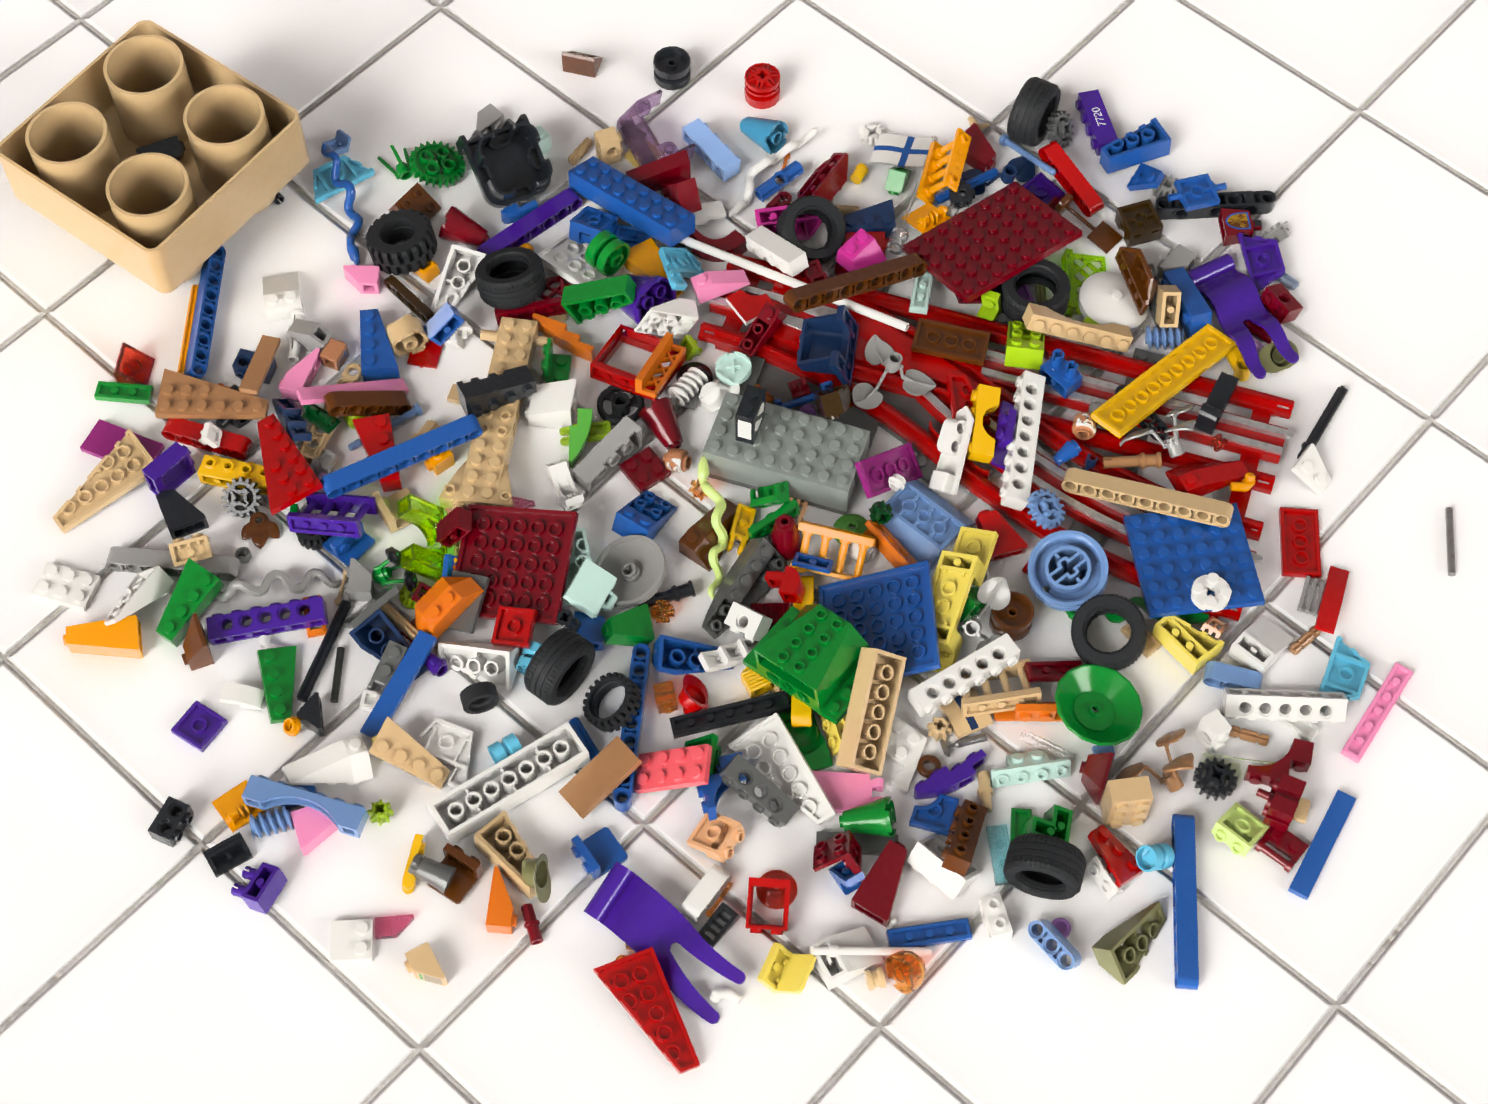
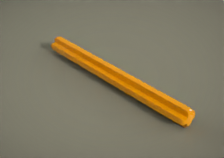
[177,284,199,374]

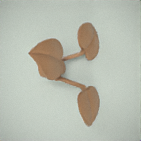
[1115,728,1194,793]

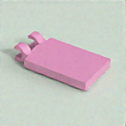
[812,771,884,813]

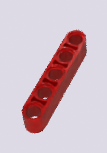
[1038,141,1104,217]
[161,418,253,460]

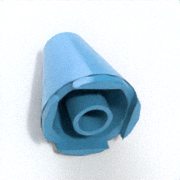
[740,116,789,155]

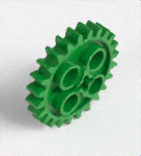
[409,140,466,188]

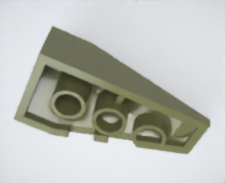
[1092,901,1167,985]

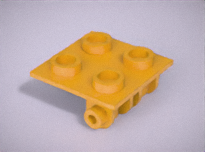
[902,202,951,234]
[211,780,268,833]

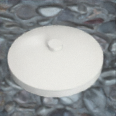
[1078,271,1149,332]

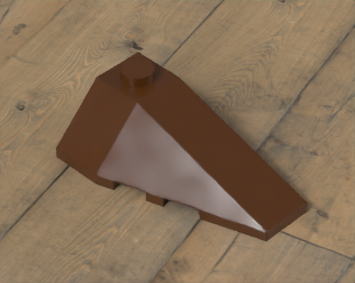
[679,498,737,572]

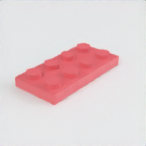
[634,744,712,794]

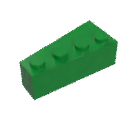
[156,558,224,647]

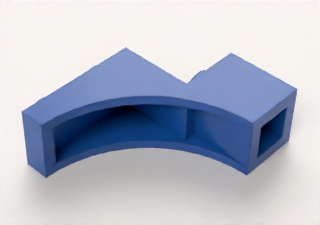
[696,752,746,821]

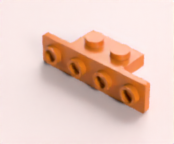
[994,702,1063,722]

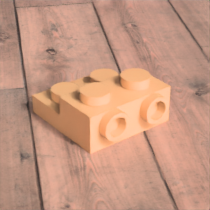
[686,813,745,863]

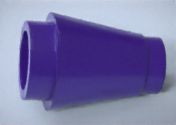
[424,652,449,677]

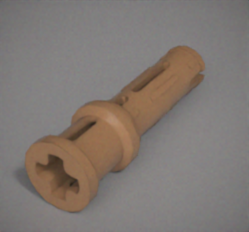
[1103,452,1162,469]

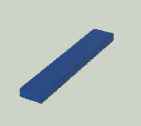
[360,630,438,738]
[1288,790,1356,900]

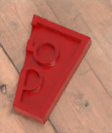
[946,374,991,425]
[1087,824,1144,888]

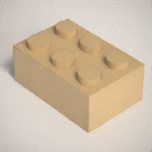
[1099,776,1154,829]

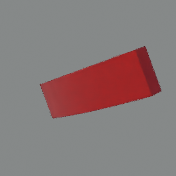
[1314,566,1349,634]

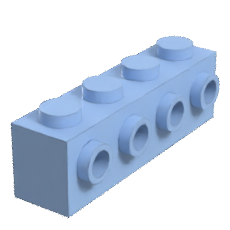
[682,118,741,182]

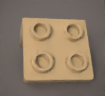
[371,488,424,534]
[168,533,213,567]

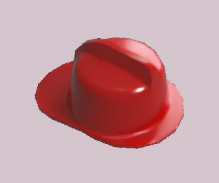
[678,674,709,714]

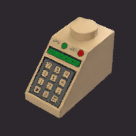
[404,942,448,986]

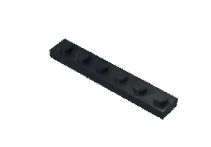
[669,691,791,739]

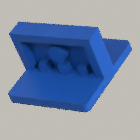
[323,521,376,566]

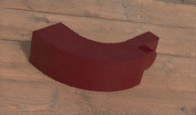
[688,229,748,262]

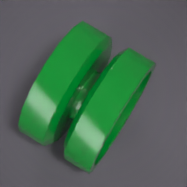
[585,230,630,277]

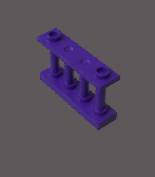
[286,492,378,538]

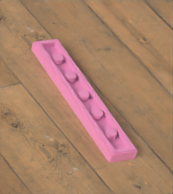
[296,378,409,405]
[1340,662,1414,763]

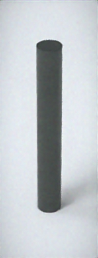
[330,647,345,703]

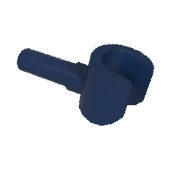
[1083,453,1098,471]

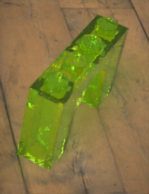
[397,494,447,582]

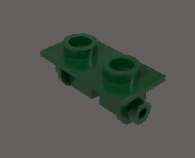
[302,404,341,434]

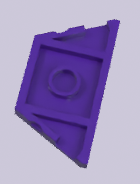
[1237,233,1286,292]

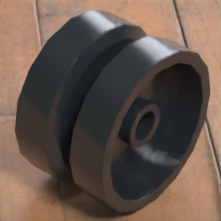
[653,46,691,90]

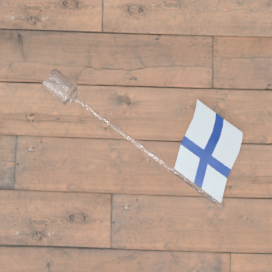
[869,133,938,255]

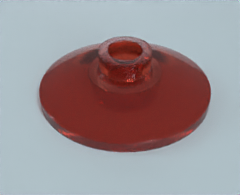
[756,870,797,910]

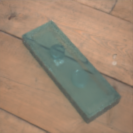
[986,824,1011,886]

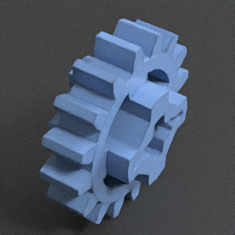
[1026,488,1065,530]

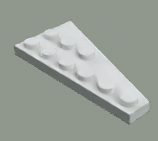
[727,713,837,826]

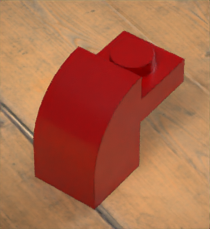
[764,566,805,604]

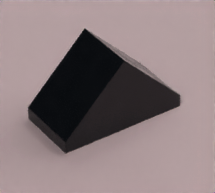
[296,692,325,737]

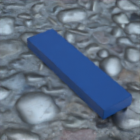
[886,918,973,947]

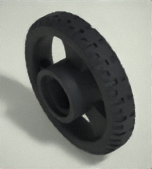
[597,385,645,426]

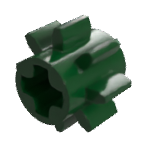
[869,500,893,525]

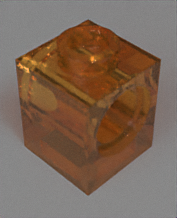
[653,680,678,714]

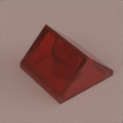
[113,342,155,385]

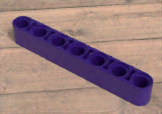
[477,188,583,256]

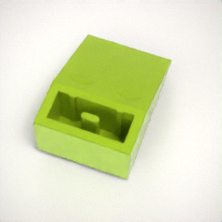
[1004,321,1045,370]

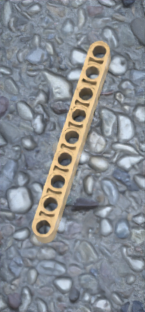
[1061,468,1234,528]

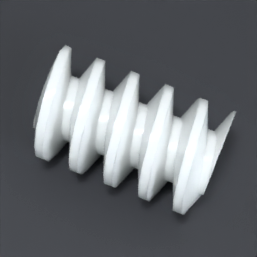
[668,367,708,407]

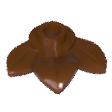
[241,512,280,549]

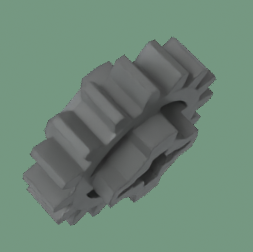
[1046,110,1074,148]

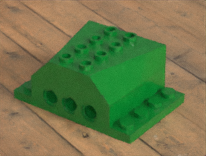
[743,604,869,725]

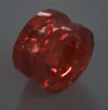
[1209,433,1228,452]

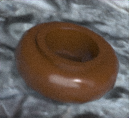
[917,755,942,778]

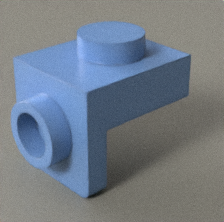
[322,129,351,155]

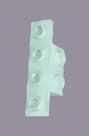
[991,749,1071,788]

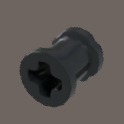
[557,609,581,632]

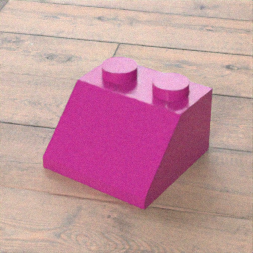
[836,228,887,272]

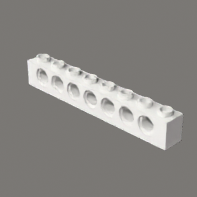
[999,370,1046,511]

